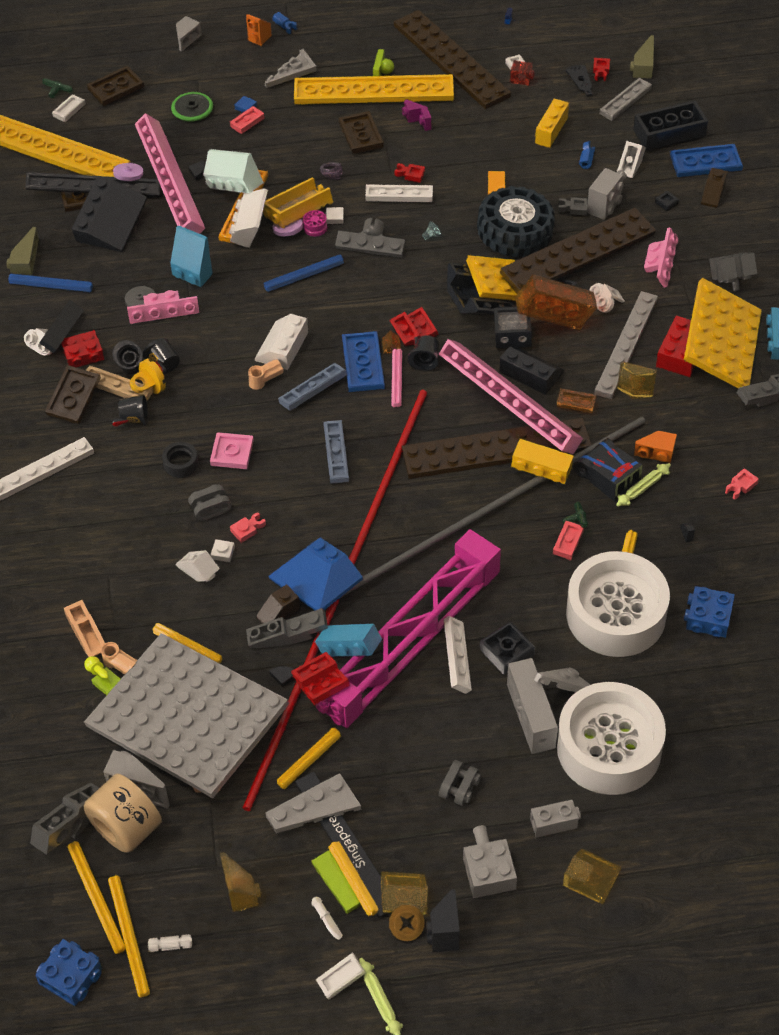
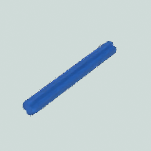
[264,255,344,292]
[8,273,93,292]

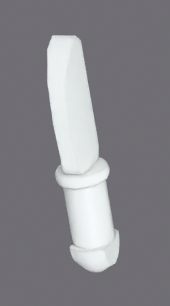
[312,897,342,940]

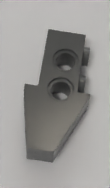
[30,783,99,855]

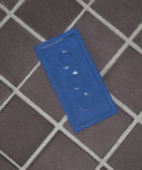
[670,144,743,177]
[342,331,385,392]

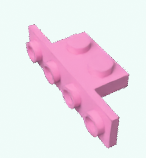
[644,228,678,288]
[127,290,199,324]

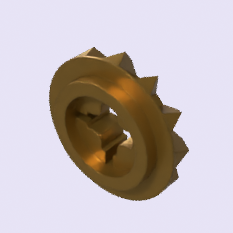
[389,905,425,941]

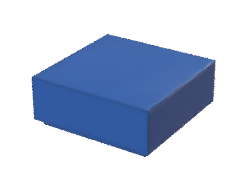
[234,96,257,113]

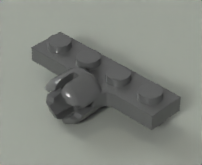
[335,218,405,258]

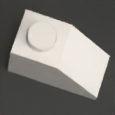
[617,141,646,178]
[176,550,220,582]

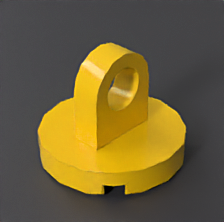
[130,358,166,394]

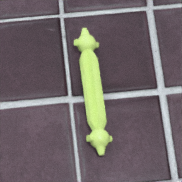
[616,463,671,506]
[359,958,403,1035]

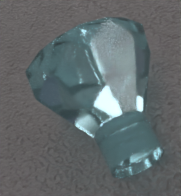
[422,221,441,240]

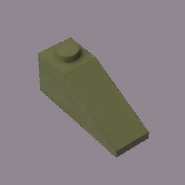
[630,35,654,79]
[7,227,39,276]

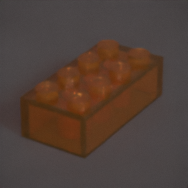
[515,274,597,330]

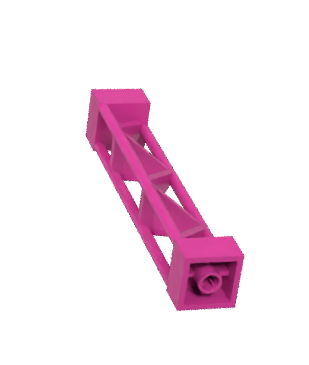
[316,529,501,729]

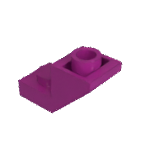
[402,100,431,131]

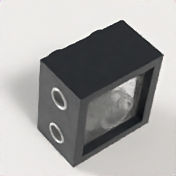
[494,306,532,348]

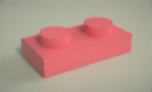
[230,106,265,134]
[553,521,584,560]

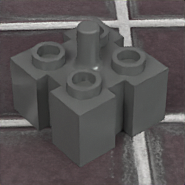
[709,253,757,291]

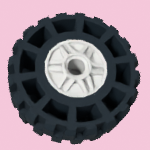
[477,186,555,257]

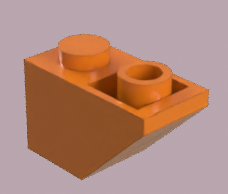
[246,14,272,46]
[634,431,677,463]

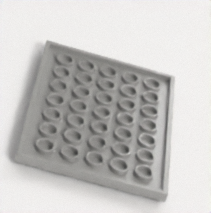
[84,633,289,798]

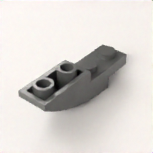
[737,374,779,407]
[246,608,328,648]

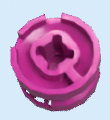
[303,210,327,237]

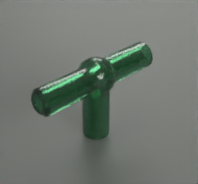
[42,78,73,98]
[562,502,588,528]

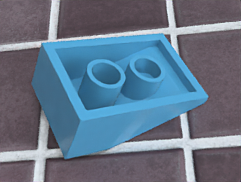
[171,225,212,287]

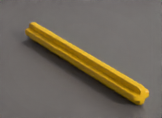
[68,841,126,954]
[108,875,150,998]

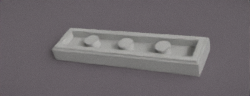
[599,78,652,121]

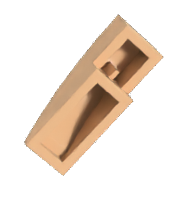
[64,600,105,657]

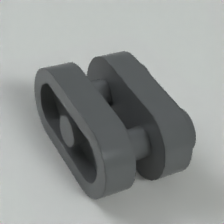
[188,485,232,521]
[439,760,481,806]

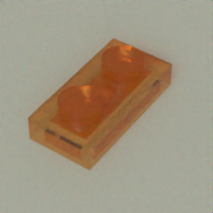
[557,388,597,413]

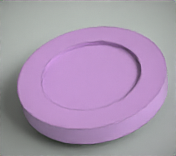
[113,163,143,181]
[273,219,303,236]

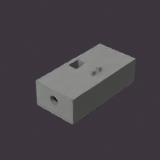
[507,658,558,754]

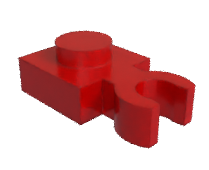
[593,58,610,81]
[394,163,425,183]

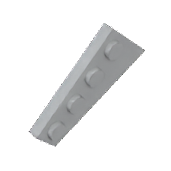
[265,773,361,833]

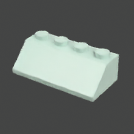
[203,149,264,193]

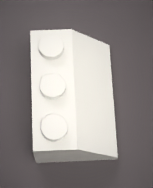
[229,189,268,248]
[255,314,308,370]

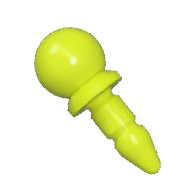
[84,656,109,679]

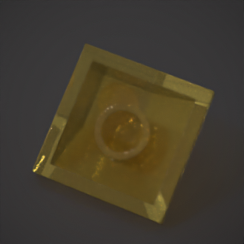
[563,849,621,904]
[220,852,261,912]

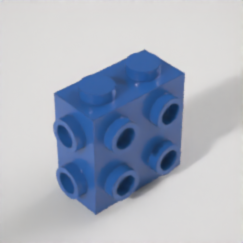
[684,586,735,638]
[35,939,102,1006]

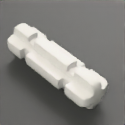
[148,934,192,952]

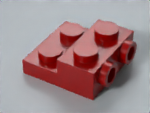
[61,330,104,367]

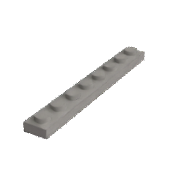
[594,291,658,399]

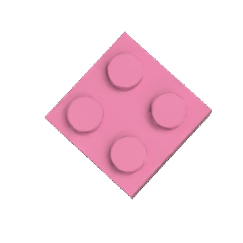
[210,432,254,469]

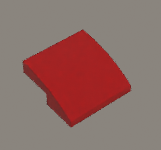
[390,307,438,346]
[291,652,350,705]

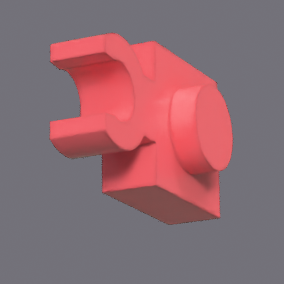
[725,468,759,499]
[230,513,266,543]

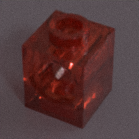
[510,60,535,86]

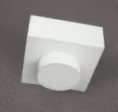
[211,540,235,562]

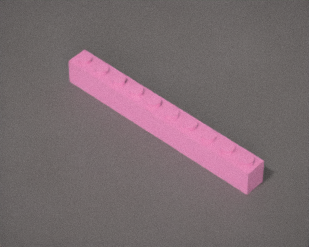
[135,113,205,234]
[439,339,583,454]

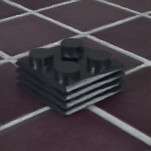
[479,622,535,675]

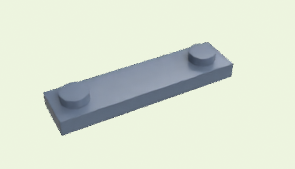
[278,363,347,411]
[323,420,349,484]

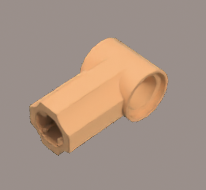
[248,359,283,390]
[101,642,137,674]

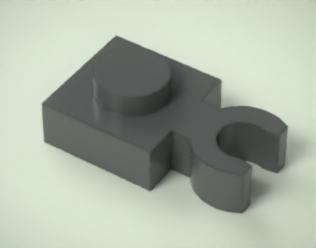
[558,198,588,215]

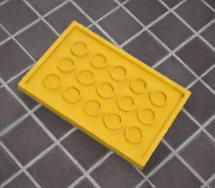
[684,278,761,388]

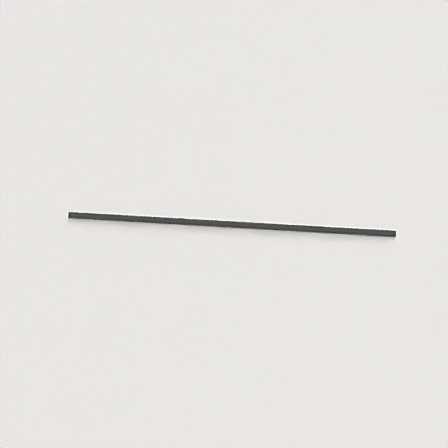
[336,416,645,601]

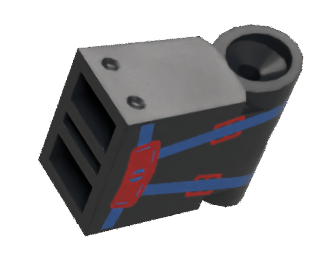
[572,438,642,502]

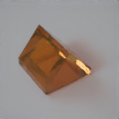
[382,330,401,353]

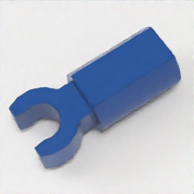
[273,12,297,34]
[579,141,595,169]

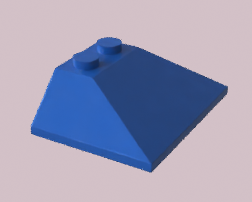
[268,538,363,610]

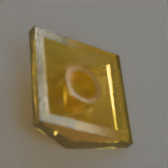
[617,361,657,399]
[381,872,428,915]

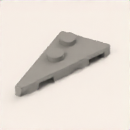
[265,49,316,88]
[534,668,590,693]

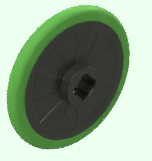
[171,92,213,121]

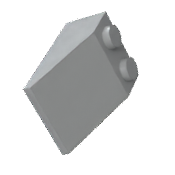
[103,750,170,808]

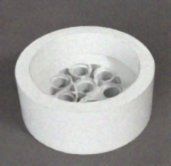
[566,551,670,657]
[557,682,666,795]

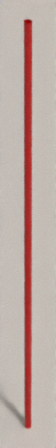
[243,390,427,811]

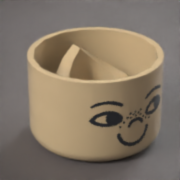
[84,773,162,853]

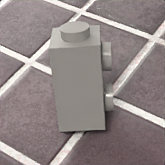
[530,800,581,838]

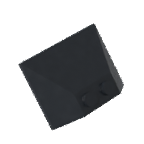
[447,263,520,316]

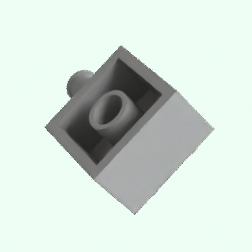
[587,168,627,220]
[463,825,517,898]

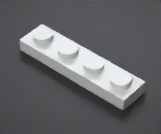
[365,185,433,202]
[444,616,471,694]

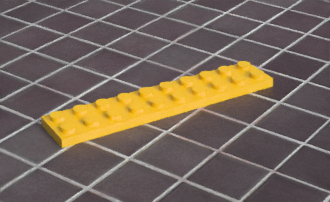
[294,74,454,104]
[0,115,130,177]

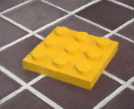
[466,255,529,301]

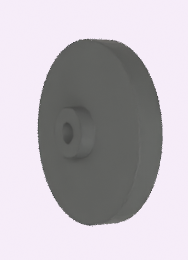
[125,286,155,307]

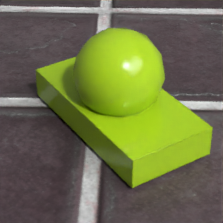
[373,49,394,76]

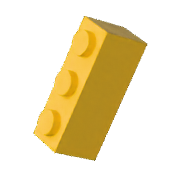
[535,99,569,148]
[511,439,574,484]

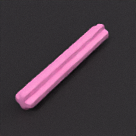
[392,349,402,407]

